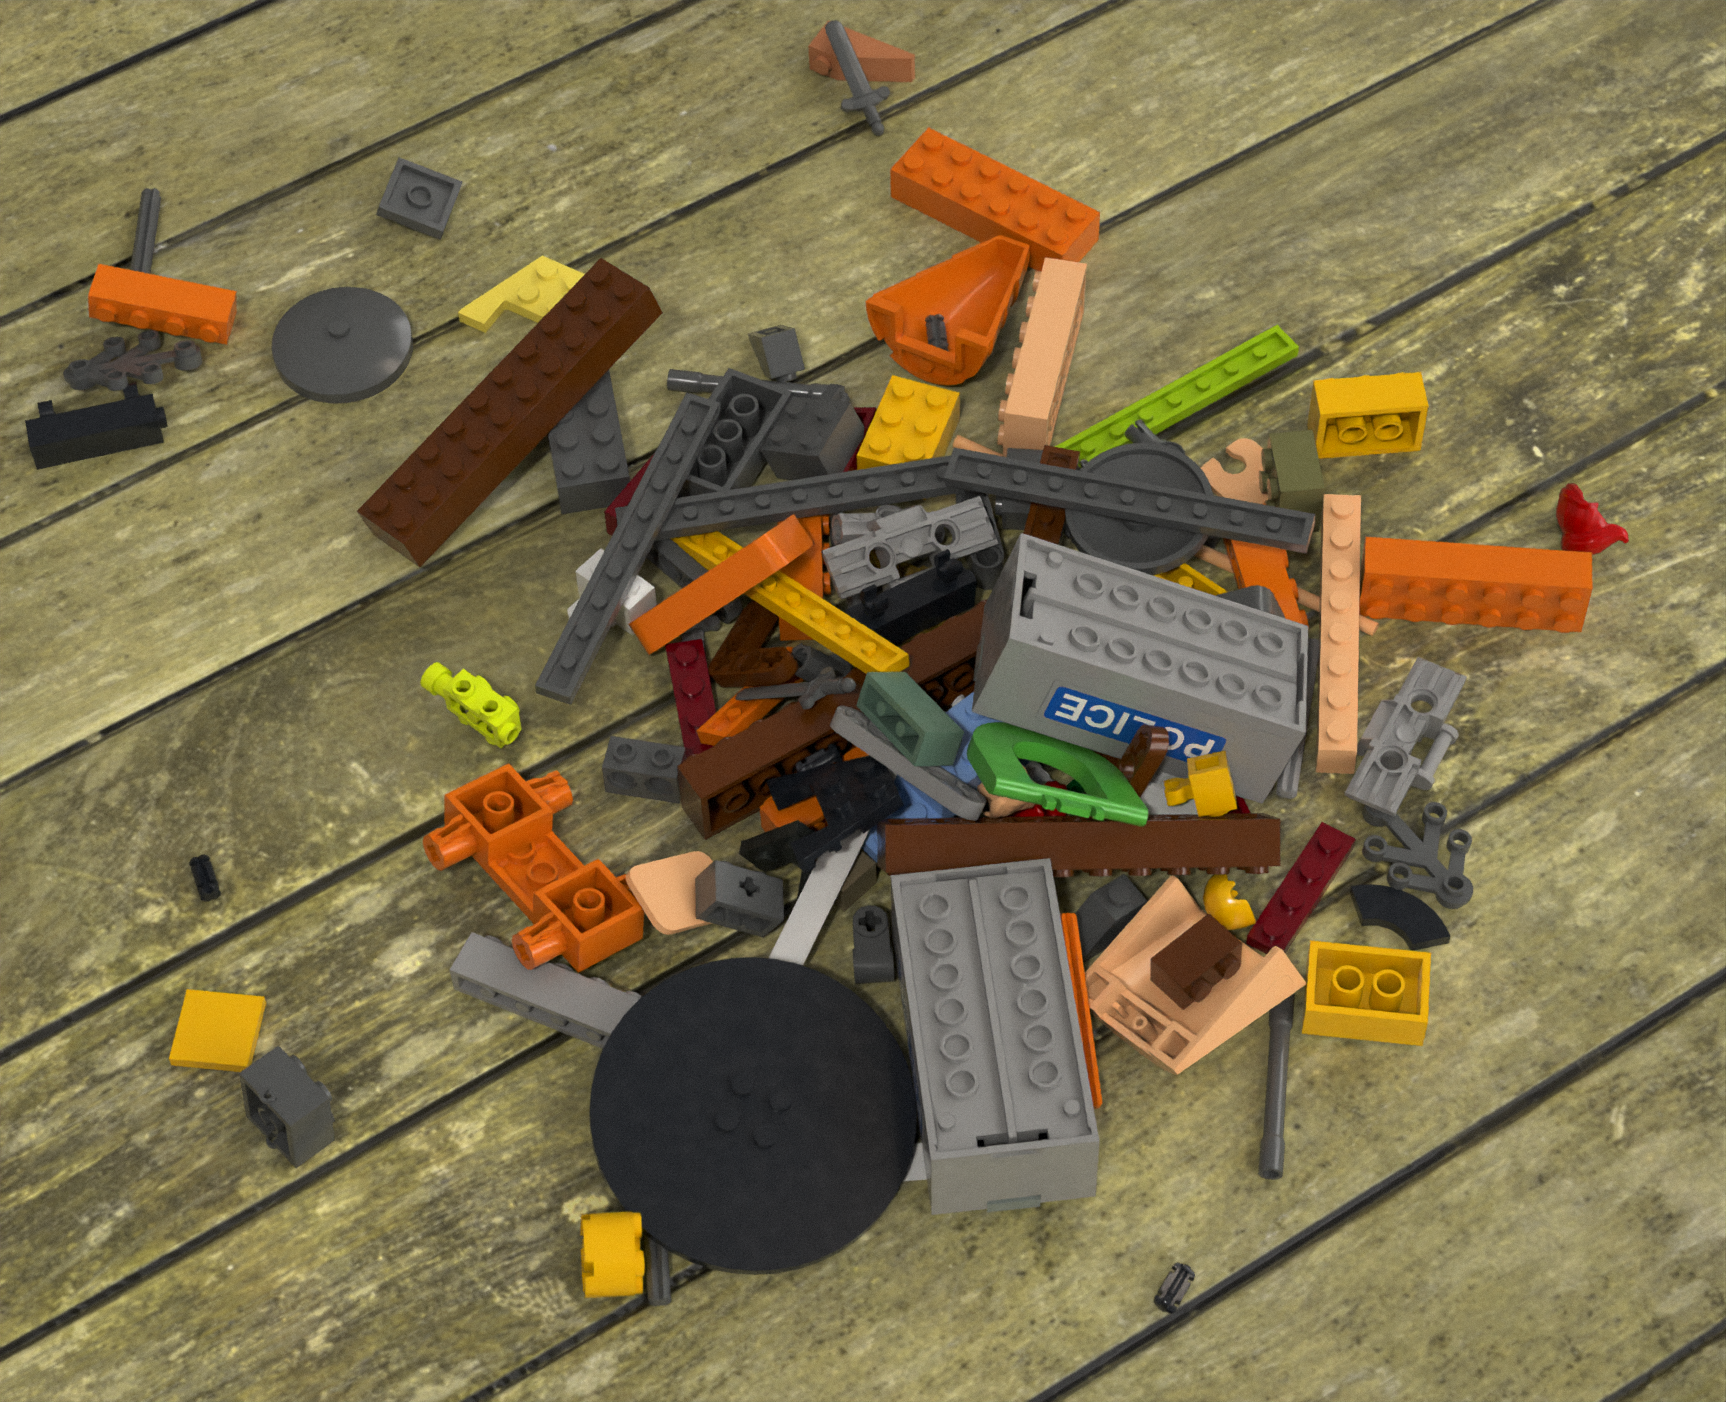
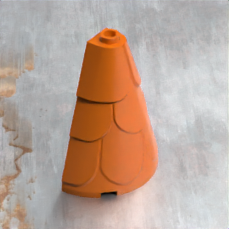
[866,235,1030,385]

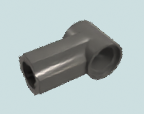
[791,643,853,682]

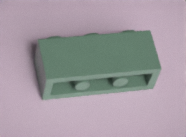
[856,672,964,766]

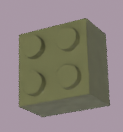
[1259,430,1325,532]

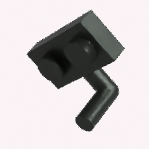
[739,820,816,900]

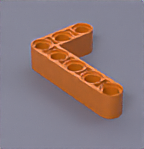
[628,514,814,655]

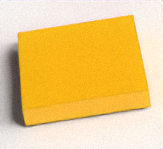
[169,989,266,1072]

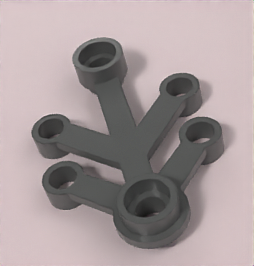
[63,330,203,391]
[1362,802,1473,909]

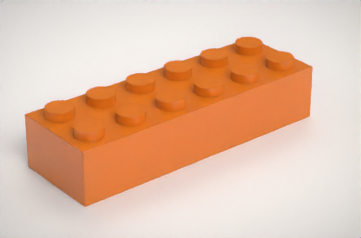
[890,127,1100,271]
[1359,537,1593,633]

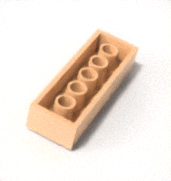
[997,257,1087,457]

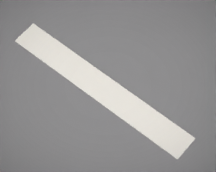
[769,768,897,966]

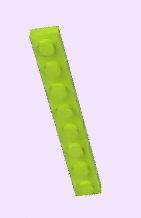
[1055,324,1299,468]

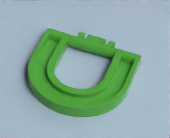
[966,722,1148,827]

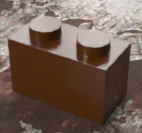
[1150,913,1242,1010]

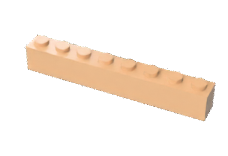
[1316,494,1361,774]

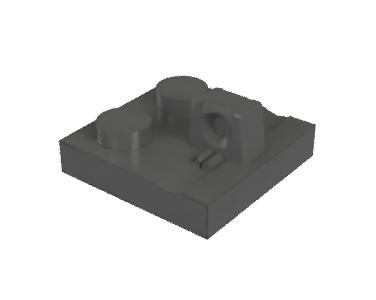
[376,157,463,240]

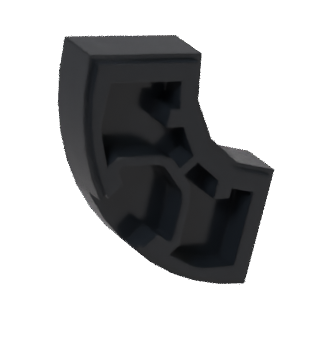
[1350,884,1450,951]

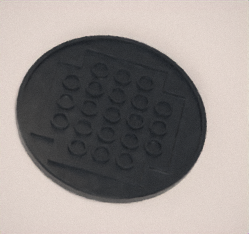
[589,957,917,1275]

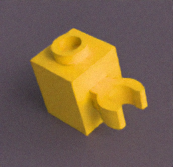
[1164,751,1237,817]

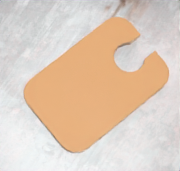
[1201,438,1268,504]
[626,851,713,935]

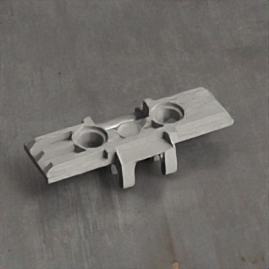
[821,496,999,600]
[1345,657,1467,817]

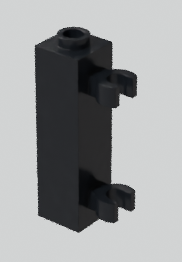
[25,382,168,470]
[845,549,977,645]

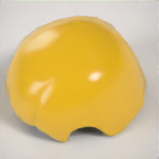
[1203,874,1256,930]

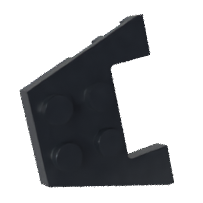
[766,755,904,874]

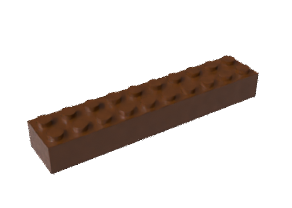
[357,258,663,567]
[677,600,987,840]
[877,813,1280,877]

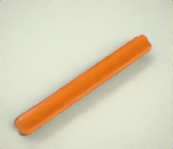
[1060,913,1102,1109]

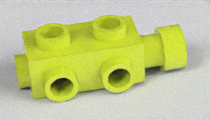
[420,662,522,748]

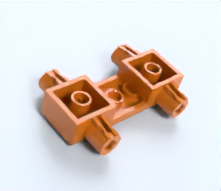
[423,763,644,973]

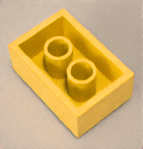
[1307,372,1429,459]
[857,375,960,500]
[1302,940,1431,1046]

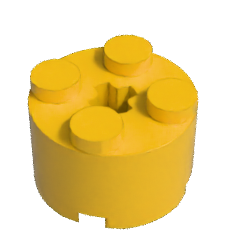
[580,1211,644,1298]

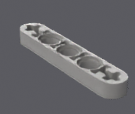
[830,706,986,821]

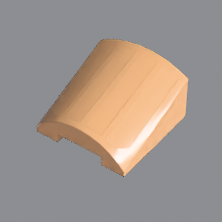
[1085,875,1307,1075]

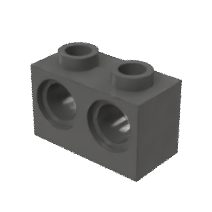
[602,736,686,804]

